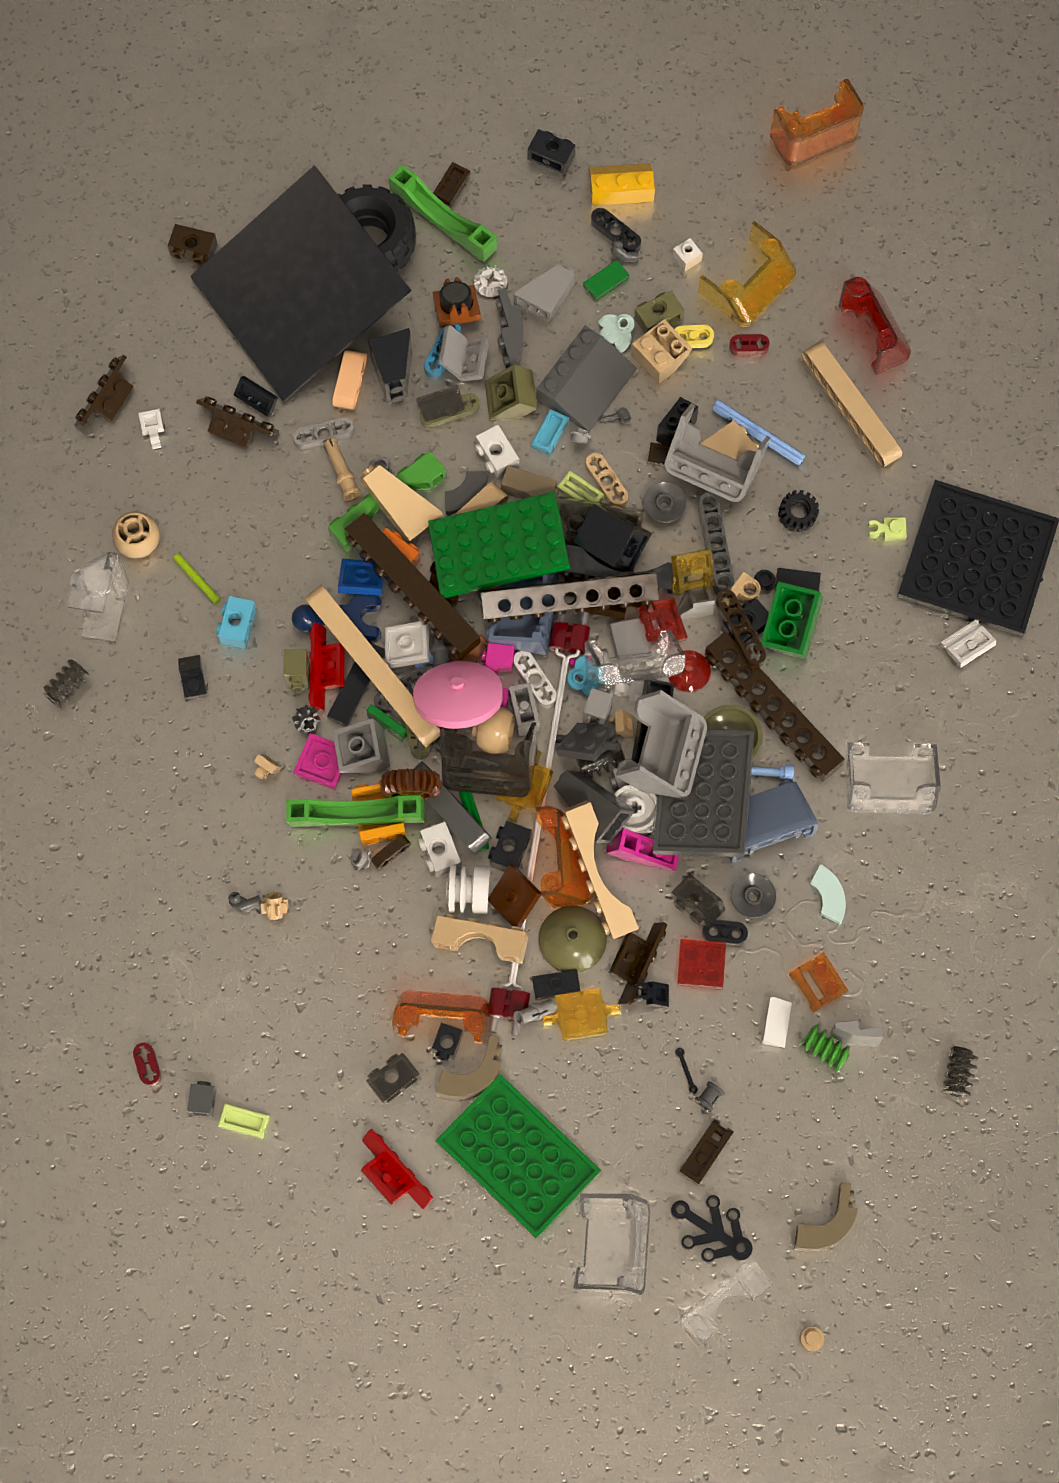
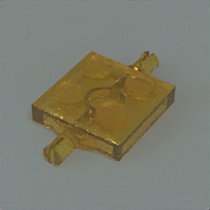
[496,749,553,823]
[543,988,621,1042]

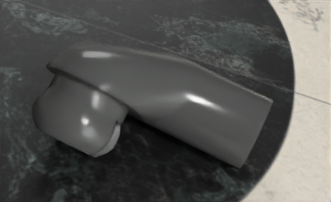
[228,892,261,912]

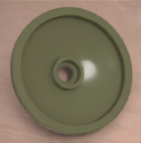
[703,705,763,759]
[539,906,607,973]

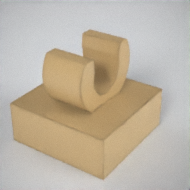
[609,710,634,738]
[254,754,282,780]

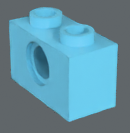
[216,596,257,649]

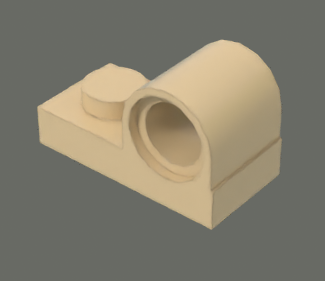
[718,572,761,615]

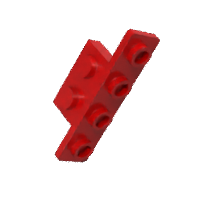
[308,622,345,711]
[361,1129,433,1209]

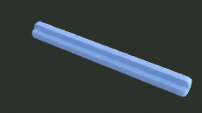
[713,400,805,465]

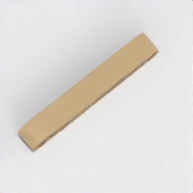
[802,341,902,467]

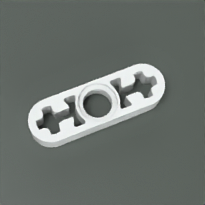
[514,651,557,708]

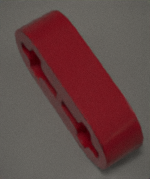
[729,334,770,356]
[133,1042,161,1087]

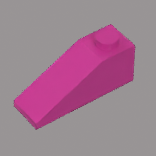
[606,828,679,871]

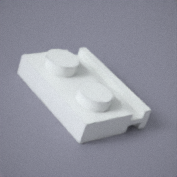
[941,620,996,668]

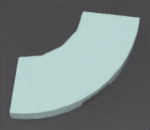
[810,864,846,925]

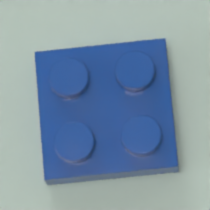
[338,559,384,596]

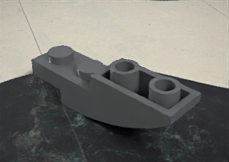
[495,288,523,368]

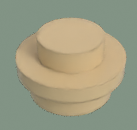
[800,1327,824,1351]

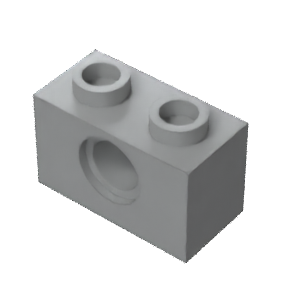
[509,683,540,737]

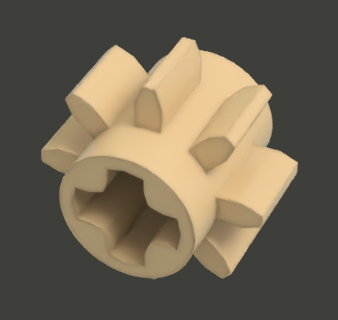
[260,892,288,920]

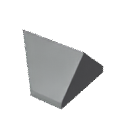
[670,583,715,622]

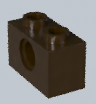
[168,224,217,265]

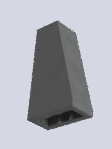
[554,770,635,844]

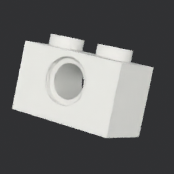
[474,425,519,479]
[418,822,462,877]

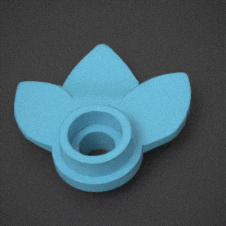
[567,654,609,697]

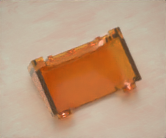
[536,806,593,908]
[392,990,489,1044]

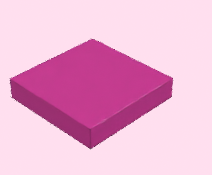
[293,733,342,790]

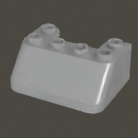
[616,690,707,798]

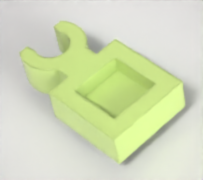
[868,518,907,541]

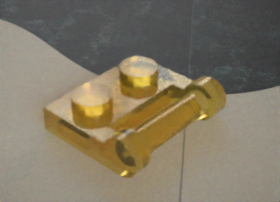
[671,549,714,595]

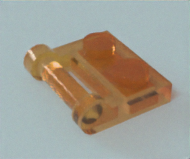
[789,952,849,1013]

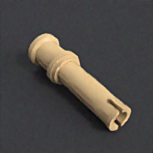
[324,438,362,501]

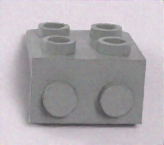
[439,325,490,382]

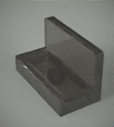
[416,385,465,422]

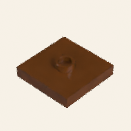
[488,865,542,927]

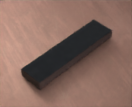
[327,642,385,726]

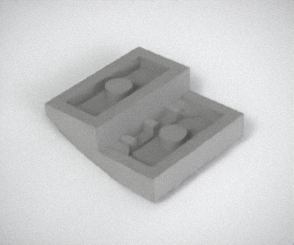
[609,616,665,666]
[830,1021,884,1046]

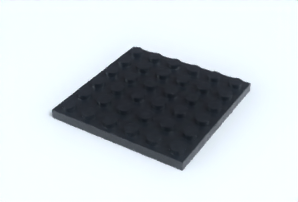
[897,480,1059,637]

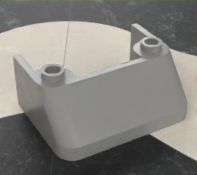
[664,403,771,502]

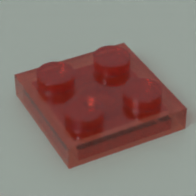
[677,939,726,989]

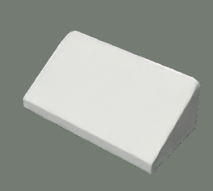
[762,996,792,1048]

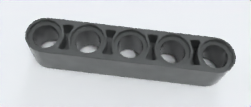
[698,492,734,598]
[413,761,492,854]

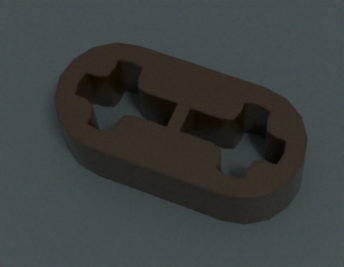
[371,834,411,870]

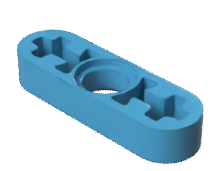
[424,324,461,378]

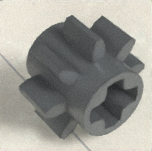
[292,705,321,734]

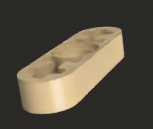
[586,453,628,509]

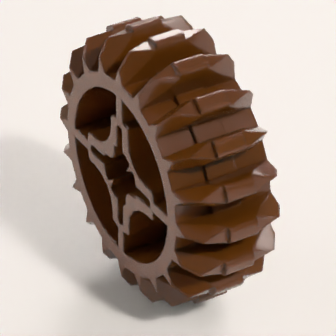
[380,768,441,800]

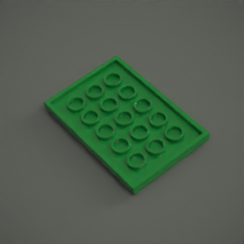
[428,491,571,598]
[435,1074,601,1239]

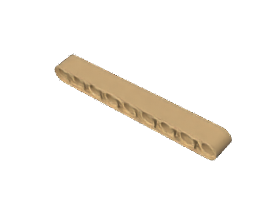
[304,584,443,747]

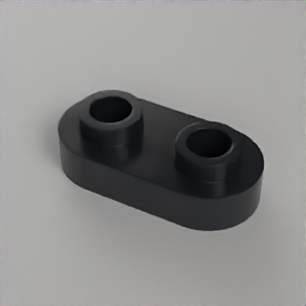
[702,919,748,946]

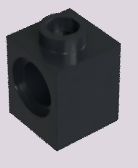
[432,1023,463,1061]

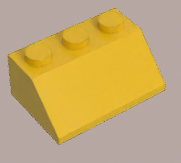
[589,163,655,206]

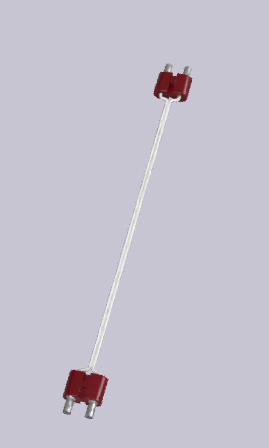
[487,611,590,1036]

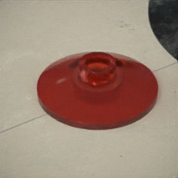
[667,650,711,693]

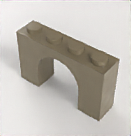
[501,465,559,499]

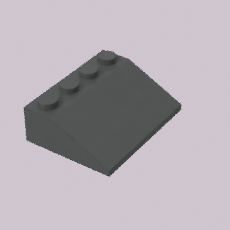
[536,326,637,433]

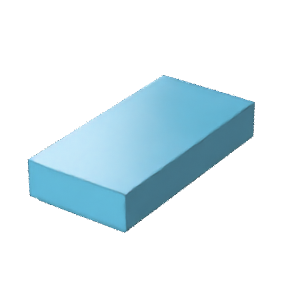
[531,409,569,455]

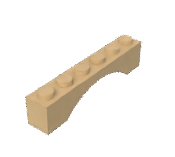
[560,800,639,939]

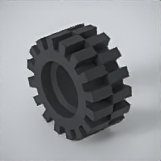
[778,490,819,532]

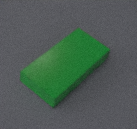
[583,260,629,300]
[366,704,407,742]

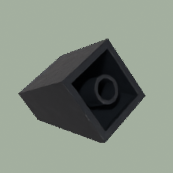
[368,328,412,403]
[573,504,652,572]

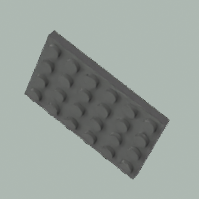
[653,730,755,857]

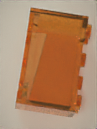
[770,78,864,166]

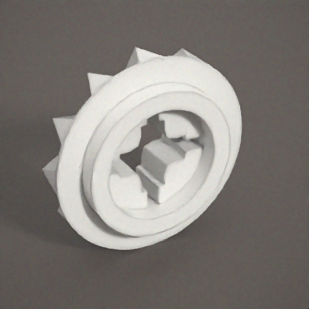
[474,265,507,297]

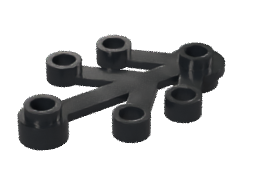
[671,1195,753,1263]

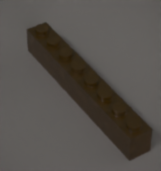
[345,513,480,660]

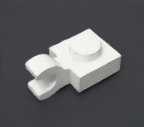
[138,409,164,449]
[614,680,644,705]

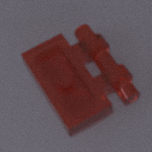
[638,598,688,649]

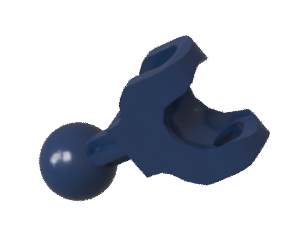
[291,595,382,643]

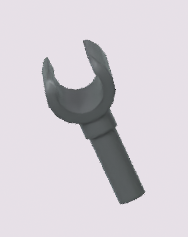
[600,407,631,423]

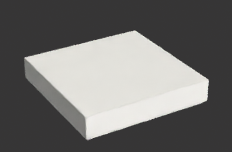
[385,621,429,669]

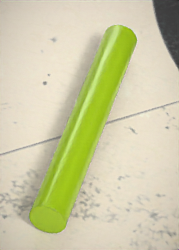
[173,553,221,605]

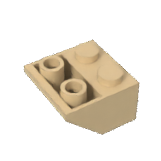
[631,319,692,384]

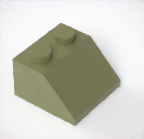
[485,364,537,420]

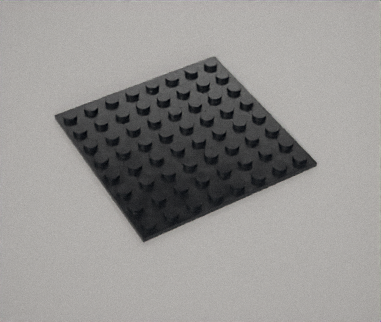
[190,165,412,402]

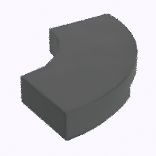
[445,471,488,514]

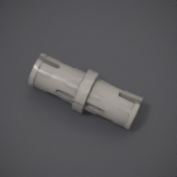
[513,999,557,1026]

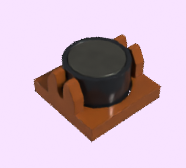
[433,277,481,327]

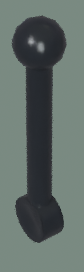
[675,1048,698,1094]

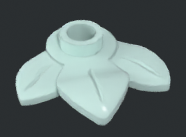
[598,314,635,353]

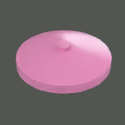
[413,661,503,729]

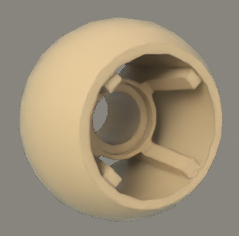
[112,511,160,559]
[472,706,515,754]

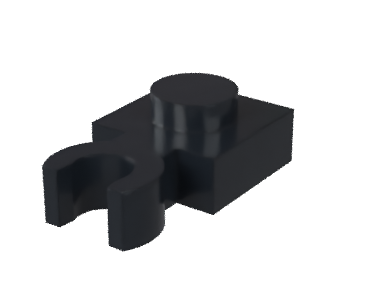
[635,981,669,1008]

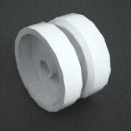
[615,785,658,836]

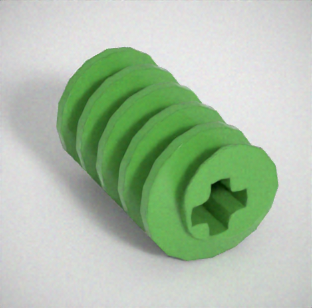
[799,1024,850,1073]

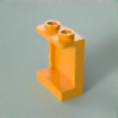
[351,781,406,846]

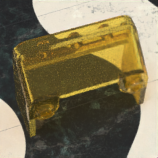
[698,221,796,327]

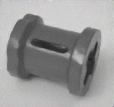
[695,1081,725,1112]

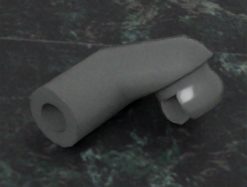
[610,241,639,262]

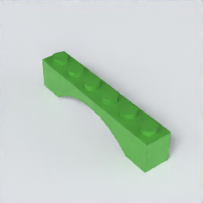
[389,164,497,263]
[328,451,447,554]
[286,795,425,827]

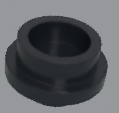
[754,570,776,591]

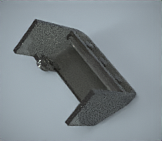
[440,722,537,798]

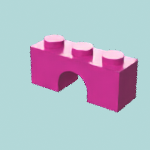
[482,643,515,708]

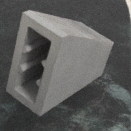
[514,264,576,322]

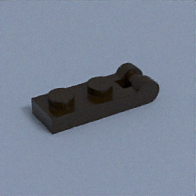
[679,1119,734,1185]

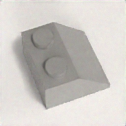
[332,718,390,773]

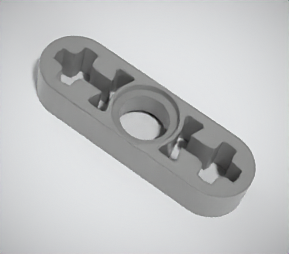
[293,417,354,450]

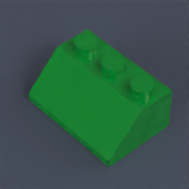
[761,582,824,660]

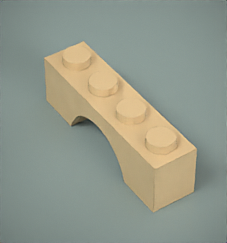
[431,914,528,964]

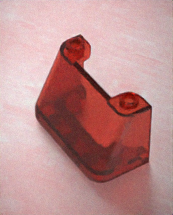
[839,277,911,374]

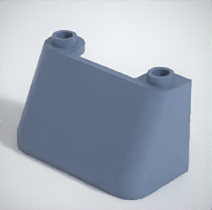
[486,572,559,655]
[729,780,819,863]

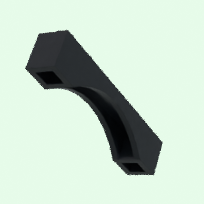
[560,544,690,595]

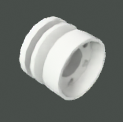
[446,865,490,914]

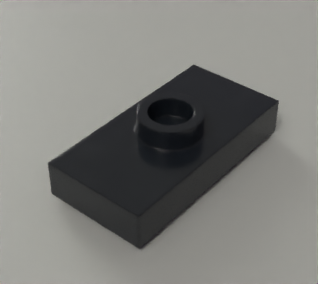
[233,376,279,417]
[532,970,581,1000]

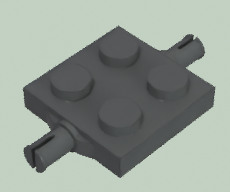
[555,723,621,761]

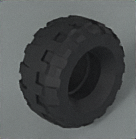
[338,184,416,272]

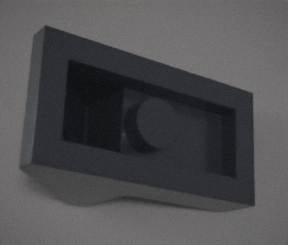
[178,655,207,701]

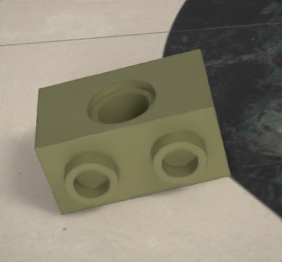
[634,290,684,334]
[284,649,310,692]

